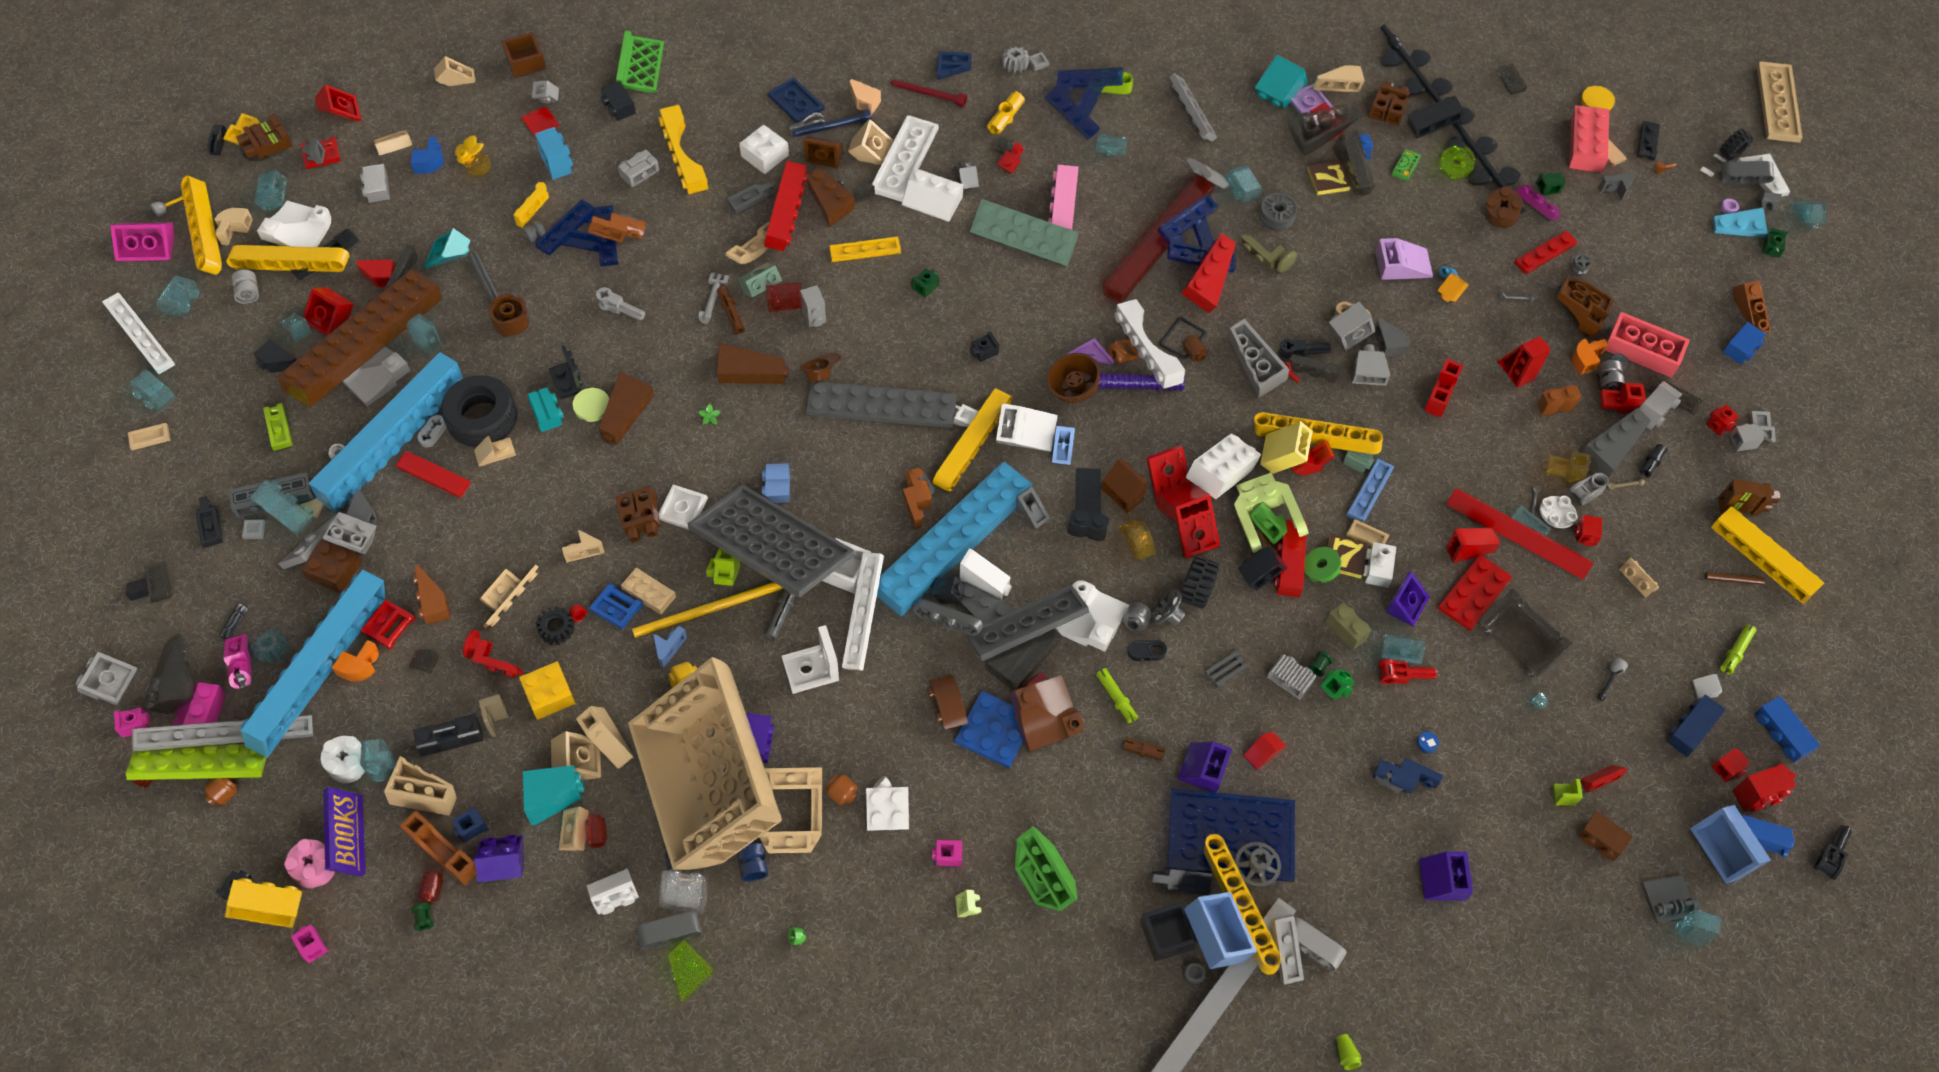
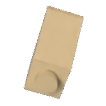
[434,56,475,86]

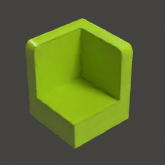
[1552,779,1583,806]

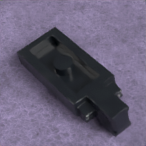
[195,496,223,548]
[1152,867,1212,895]

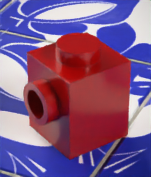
[1574,515,1602,546]
[1712,748,1751,783]

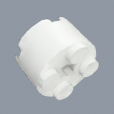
[321,736,369,783]

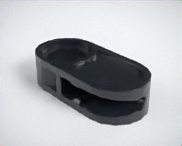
[207,125,227,155]
[1128,640,1167,661]

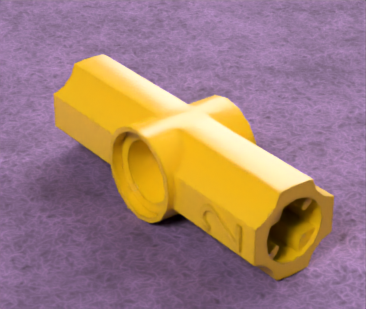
[987,91,1025,135]

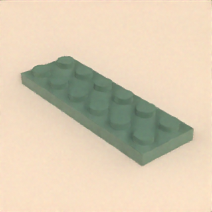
[970,199,1079,266]

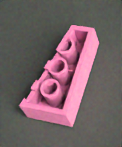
[1048,165,1078,230]

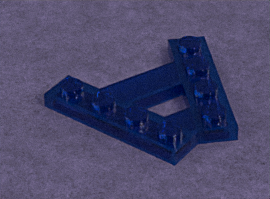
[1045,67,1124,140]
[1157,194,1236,272]
[535,199,618,266]

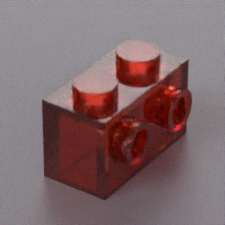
[766,282,802,312]

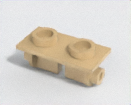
[1619,558,1659,598]

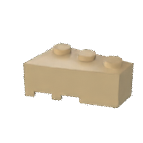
[384,756,457,816]

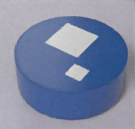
[1417,732,1439,753]

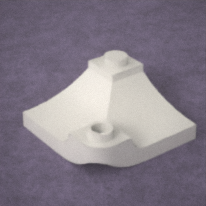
[257,201,331,247]
[1051,581,1129,652]

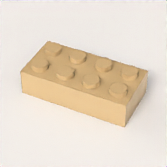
[621,568,676,615]

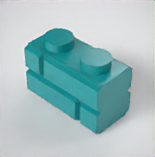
[527,387,564,432]

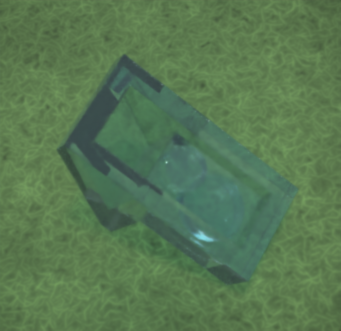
[280,313,312,343]

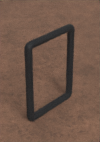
[1159,317,1207,360]

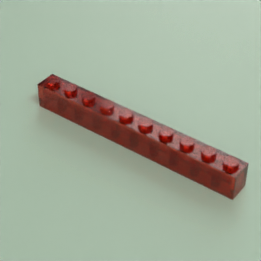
[1103,174,1215,304]

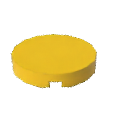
[1581,86,1615,111]

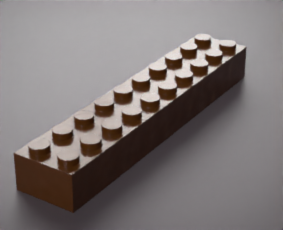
[278,269,441,408]

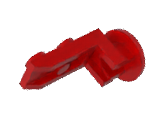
[463,630,524,678]

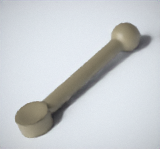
[1607,479,1645,490]

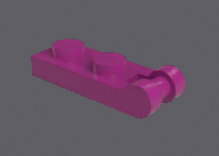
[1517,185,1562,221]

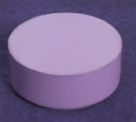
[1720,199,1739,214]

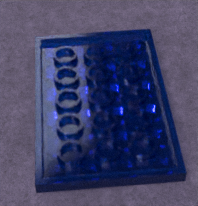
[1167,788,1295,882]

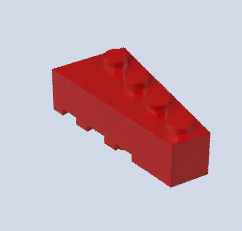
[1181,233,1236,313]

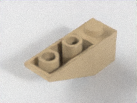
[576,706,634,769]

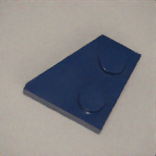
[937,51,972,79]

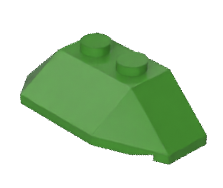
[1015,827,1077,911]

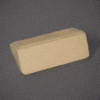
[374,130,412,155]
[558,807,589,851]

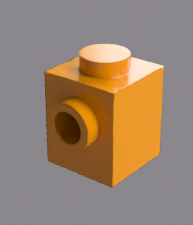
[1437,273,1469,302]

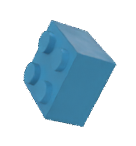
[535,127,573,180]

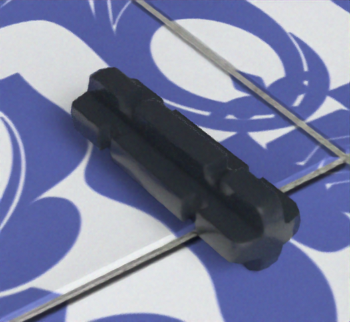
[219,603,248,640]

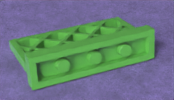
[616,30,664,93]

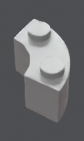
[1639,382,1682,430]

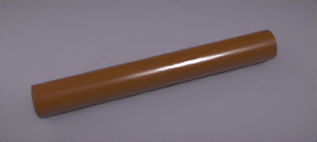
[1705,572,1765,585]

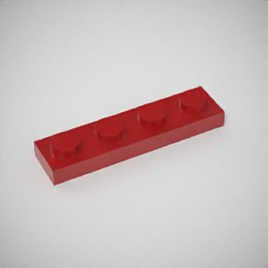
[1514,230,1578,275]

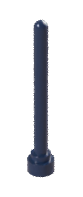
[792,109,872,136]

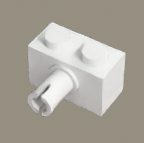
[1363,542,1396,588]

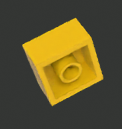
[519,661,575,720]

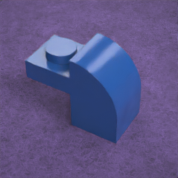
[411,137,444,173]

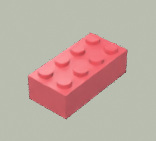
[1569,105,1609,173]
[1605,312,1690,378]

